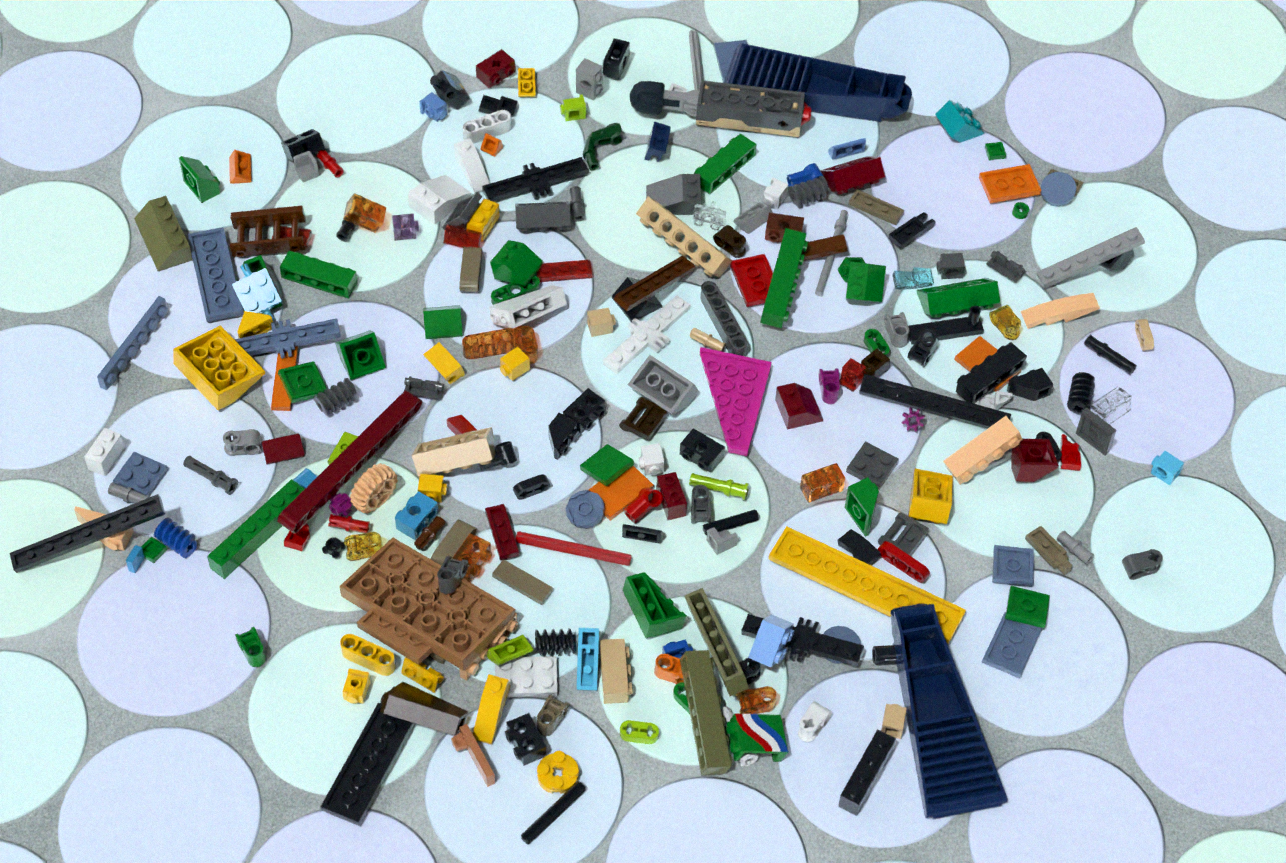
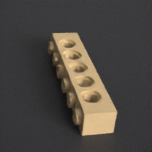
[636,196,732,278]

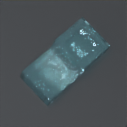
[892,267,934,290]

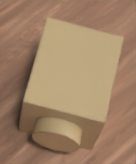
[587,307,616,337]
[881,704,907,739]

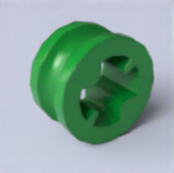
[1012,202,1030,219]

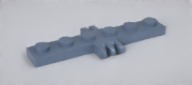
[234,318,341,359]

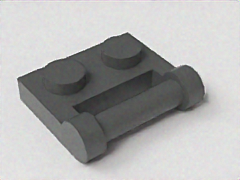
[878,513,929,556]

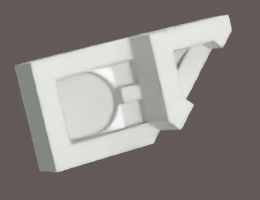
[975,391,1012,410]

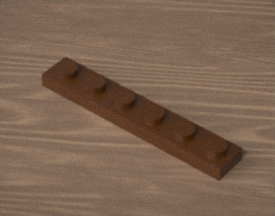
[614,255,696,311]

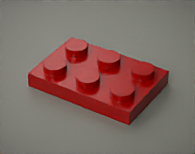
[730,254,773,307]

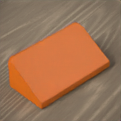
[229,149,252,184]

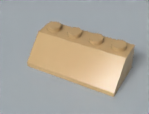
[412,427,495,477]

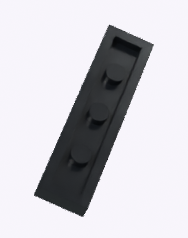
[908,306,984,345]

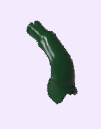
[582,123,622,171]

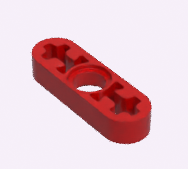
[878,541,930,583]

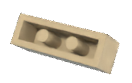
[600,639,632,704]

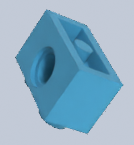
[395,491,438,540]

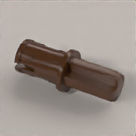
[414,516,446,550]

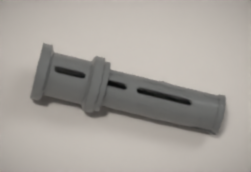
[183,455,238,495]

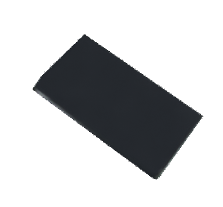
[622,524,663,544]

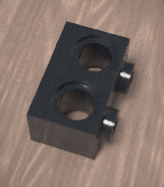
[281,129,325,162]
[563,388,606,435]
[504,713,547,766]

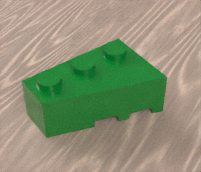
[622,572,687,639]

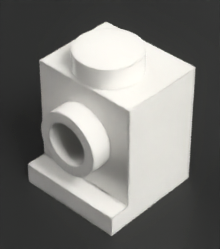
[763,177,788,210]

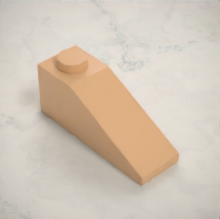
[74,506,134,551]

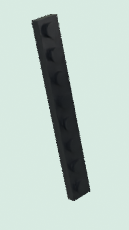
[859,374,1011,429]
[9,494,166,573]

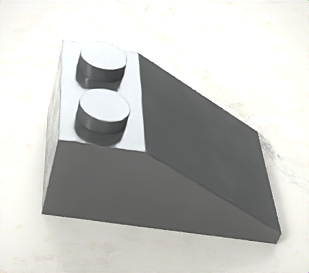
[646,174,701,215]

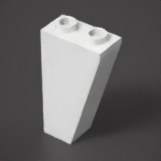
[489,285,567,328]

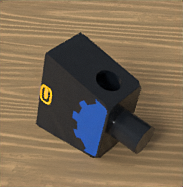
[430,70,470,110]

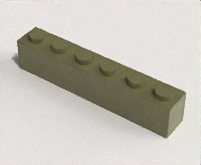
[684,588,749,696]
[680,650,732,775]

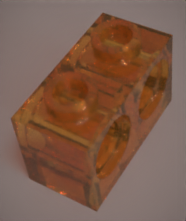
[800,463,845,503]
[453,533,492,583]

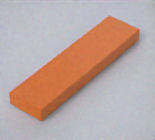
[271,346,298,411]

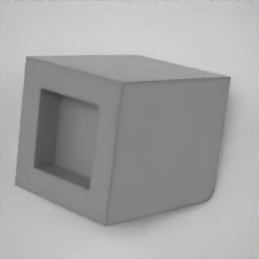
[293,150,319,182]
[707,527,738,555]

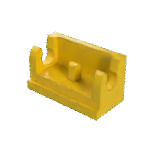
[423,342,465,384]

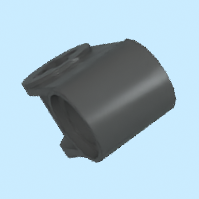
[691,485,711,523]
[1122,549,1163,580]
[437,555,468,594]

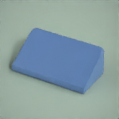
[828,138,866,160]

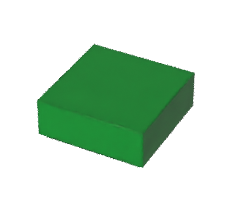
[984,142,1007,160]
[141,536,167,563]

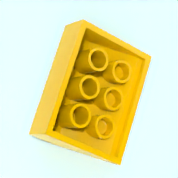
[173,325,265,410]

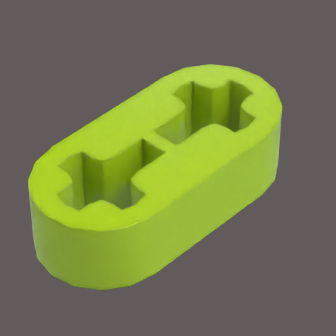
[620,720,659,744]

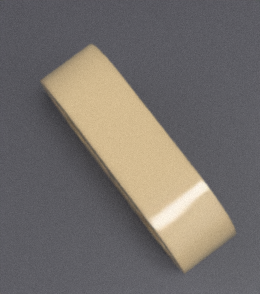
[1135,319,1154,351]

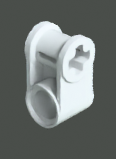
[798,701,832,742]

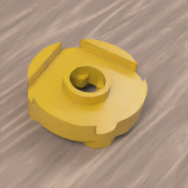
[537,751,579,794]

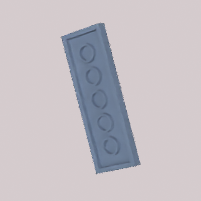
[187,227,243,322]

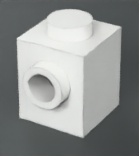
[638,443,664,476]

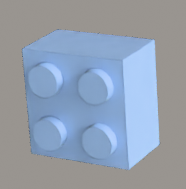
[748,614,794,667]

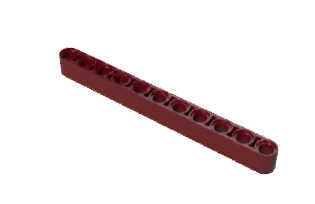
[277,390,423,534]

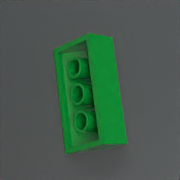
[916,278,1000,318]

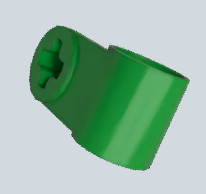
[234,626,266,667]

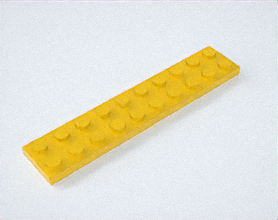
[768,526,966,644]

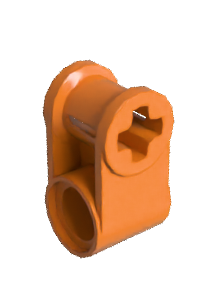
[654,654,684,684]

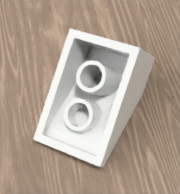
[408,175,472,225]

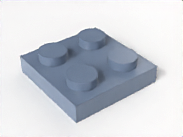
[113,452,168,496]
[992,545,1034,587]

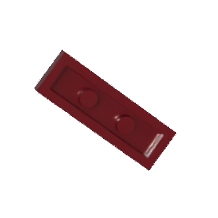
[485,504,519,560]

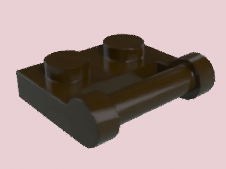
[619,397,668,441]

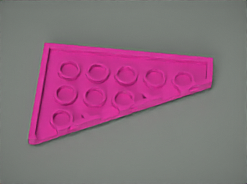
[699,347,772,456]

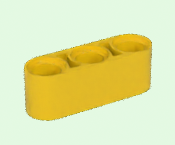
[340,634,396,676]

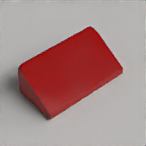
[446,415,477,435]

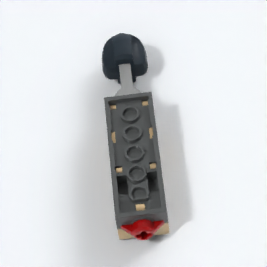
[629,80,812,137]

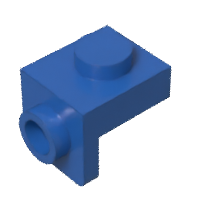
[662,639,694,658]

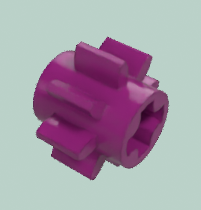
[901,407,925,432]
[328,493,353,517]

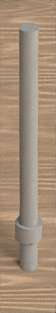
[815,210,848,296]

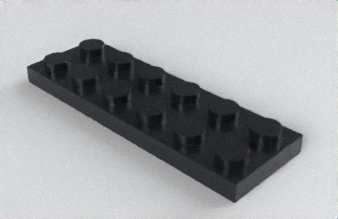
[320,703,415,826]

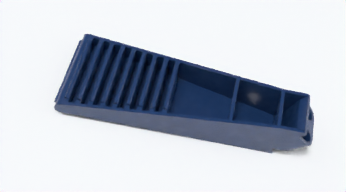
[724,43,912,122]
[890,604,1008,819]

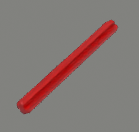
[516,531,632,566]

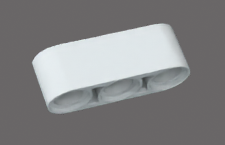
[463,110,511,144]

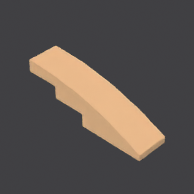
[1021,293,1100,329]

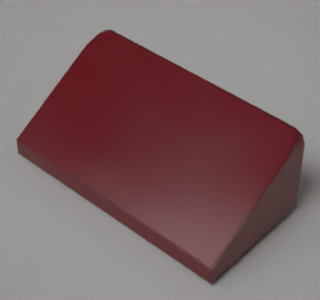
[262,433,305,465]

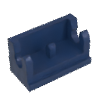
[644,122,671,162]

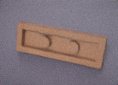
[451,724,495,787]

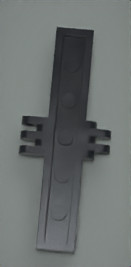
[482,157,588,202]
[741,614,864,666]

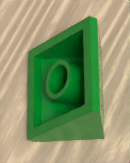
[423,305,463,339]

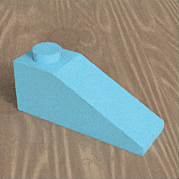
[576,628,599,690]

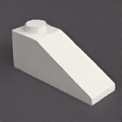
[454,138,490,193]

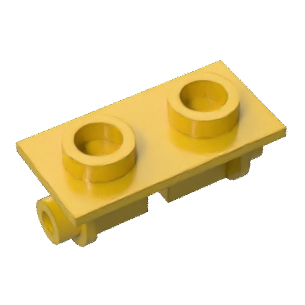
[401,657,444,693]

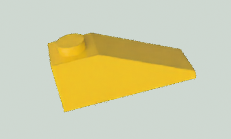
[473,674,510,745]

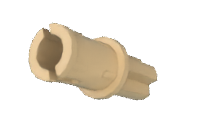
[689,328,726,352]

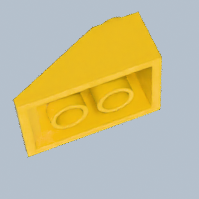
[908,468,953,524]

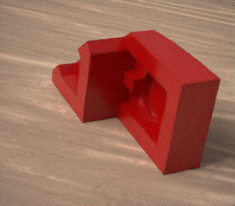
[1060,434,1081,471]
[284,523,310,551]

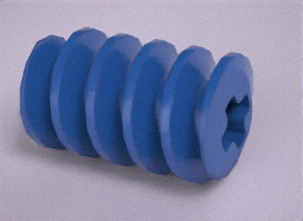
[154,517,198,558]

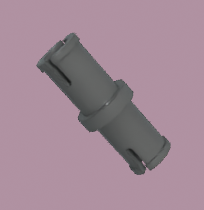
[570,186,585,222]

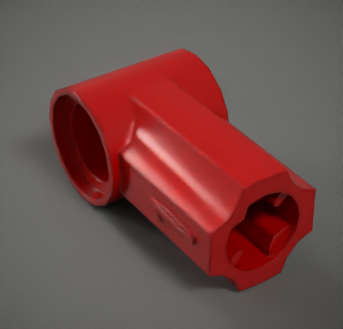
[624,488,662,523]

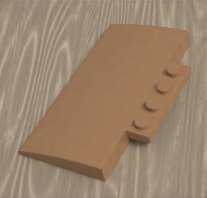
[339,537,515,671]

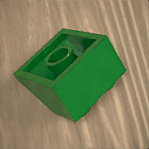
[178,156,220,203]
[490,240,544,286]
[845,262,886,302]
[335,330,386,380]
[844,477,879,537]

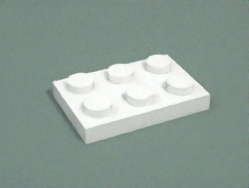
[495,656,557,697]

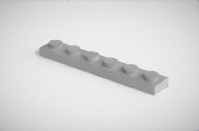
[1037,227,1145,289]

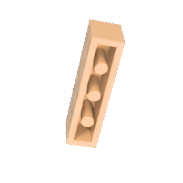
[943,416,1022,484]

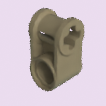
[537,694,570,736]

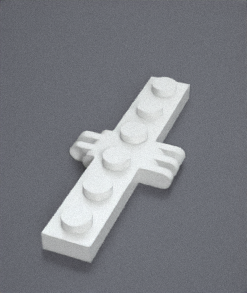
[603,295,691,374]

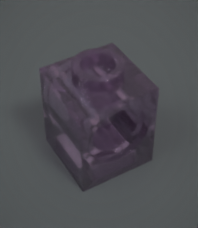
[392,213,419,241]

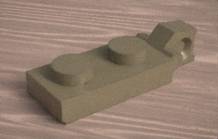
[1025,526,1072,575]

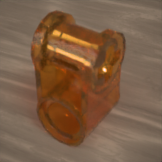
[736,686,776,714]

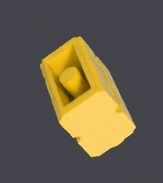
[467,199,500,242]

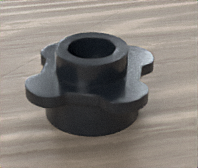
[322,538,346,558]

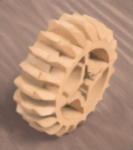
[350,463,398,514]

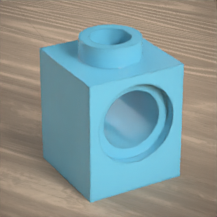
[1151,451,1184,485]

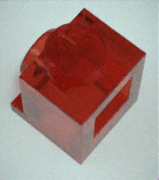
[839,358,866,392]

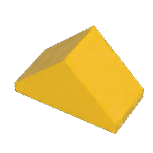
[237,311,273,338]

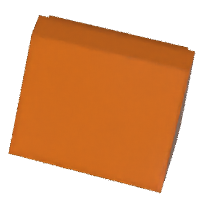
[480,133,503,157]

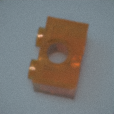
[343,193,387,233]

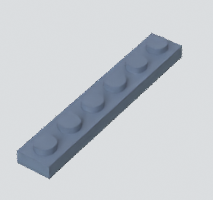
[97,296,168,390]

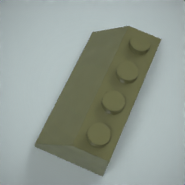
[134,195,193,272]

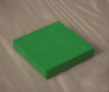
[278,361,326,403]
[579,444,634,486]
[1005,586,1050,628]

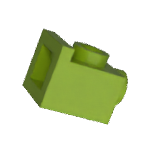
[560,94,586,121]

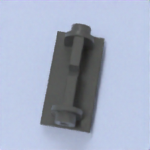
[986,250,1026,283]
[404,376,445,400]

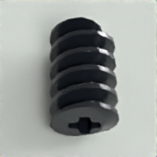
[1067,372,1095,415]
[535,628,576,655]

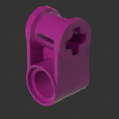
[818,368,840,404]

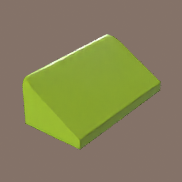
[487,635,534,666]

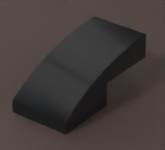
[478,94,518,116]
[837,529,881,565]

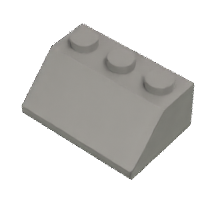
[627,355,699,415]

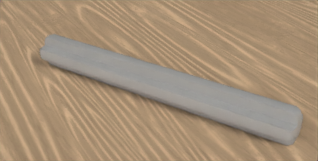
[689,30,703,90]

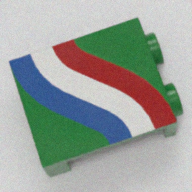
[726,713,788,762]

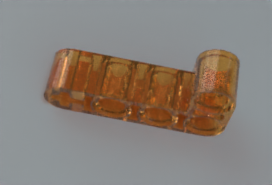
[462,325,538,364]

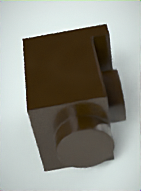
[860,348,890,377]

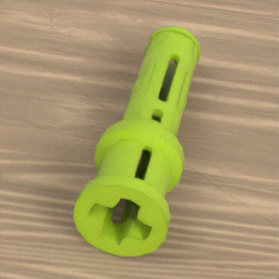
[689,473,749,500]

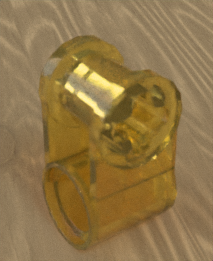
[989,304,1021,340]
[344,532,383,561]

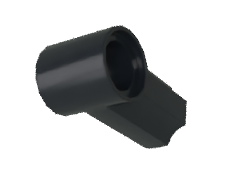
[479,441,517,470]
[872,643,912,665]

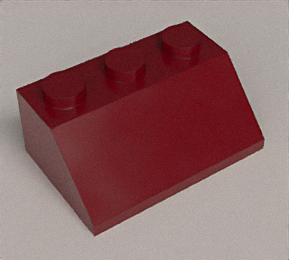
[820,156,885,194]

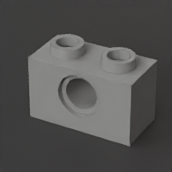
[576,58,604,101]

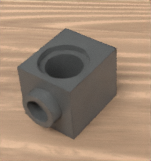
[936,253,965,279]

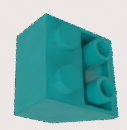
[935,100,984,143]

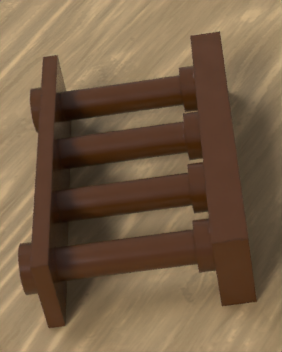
[229,205,306,258]

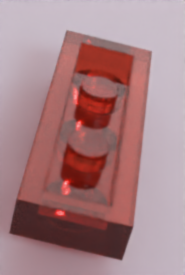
[536,260,592,282]

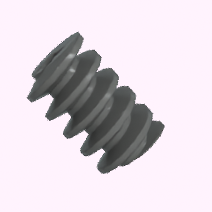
[788,176,828,207]
[314,378,357,416]

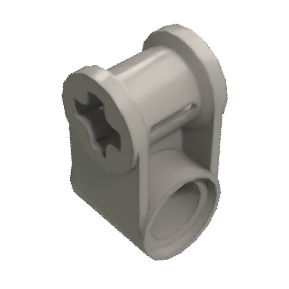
[884,312,909,348]
[223,429,261,456]

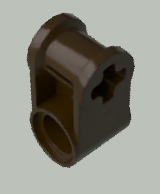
[713,225,746,258]

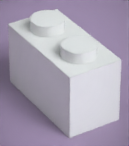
[84,428,125,476]

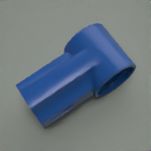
[786,163,825,186]

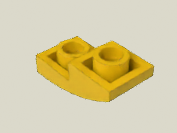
[518,68,536,97]

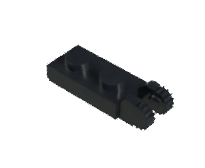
[888,212,936,249]

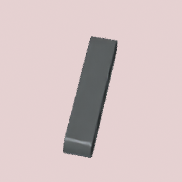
[700,281,748,356]

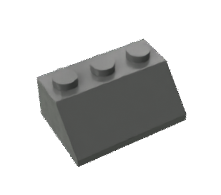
[515,201,571,231]

